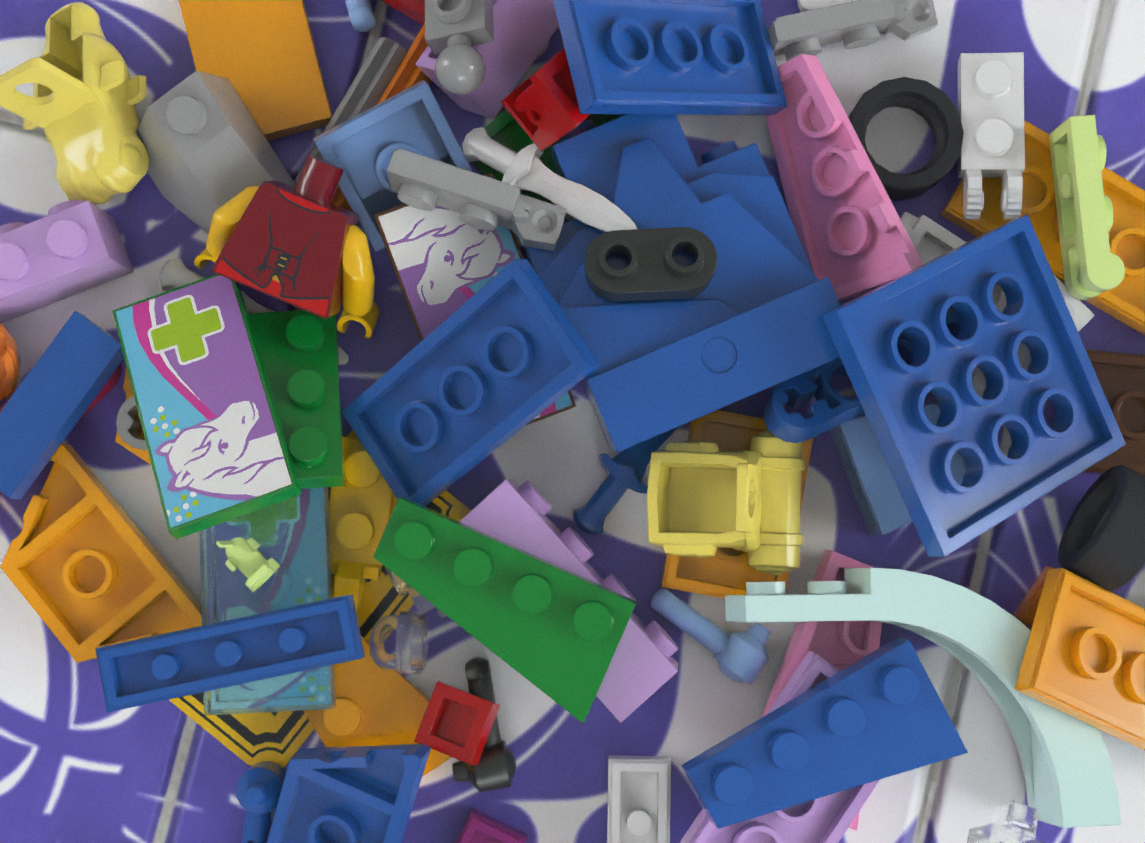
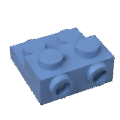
[313,80,472,252]

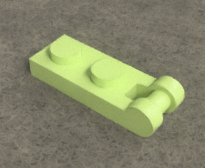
[1048,115,1125,300]

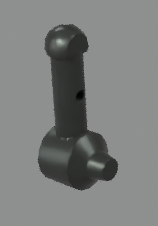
[452,657,516,792]

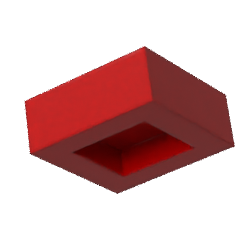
[414,681,500,766]

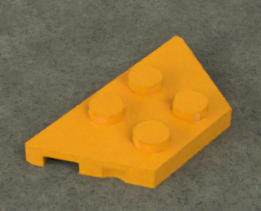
[0,443,211,663]

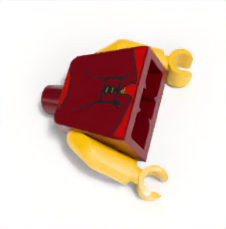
[194,155,380,339]

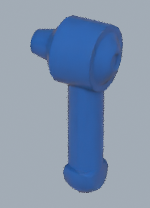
[236,761,286,843]

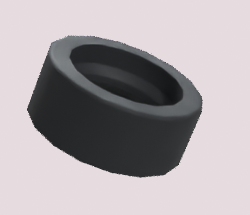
[848,77,964,201]
[1058,465,1145,592]

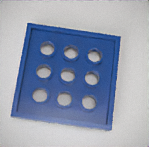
[822,215,1126,557]

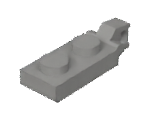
[768,0,938,61]
[387,148,566,251]

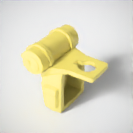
[647,430,805,575]

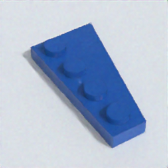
[681,637,968,829]

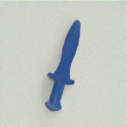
[573,427,678,535]

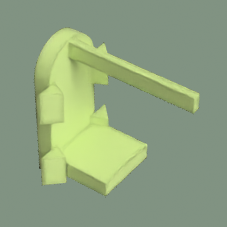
[216,537,280,593]

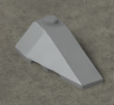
[137,71,303,311]

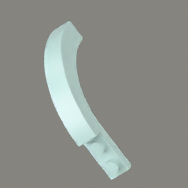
[725,567,1121,828]

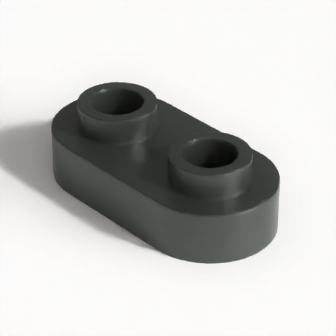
[585,227,717,301]

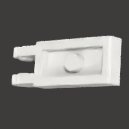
[958,52,1025,219]

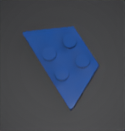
[267,744,431,843]

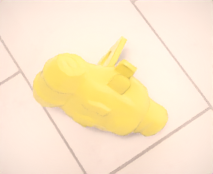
[0,2,150,205]

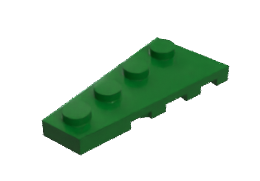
[373,497,637,724]

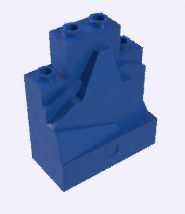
[524,114,841,453]

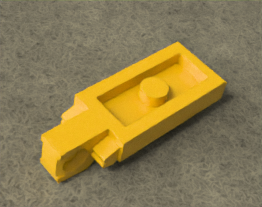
[326,436,395,610]

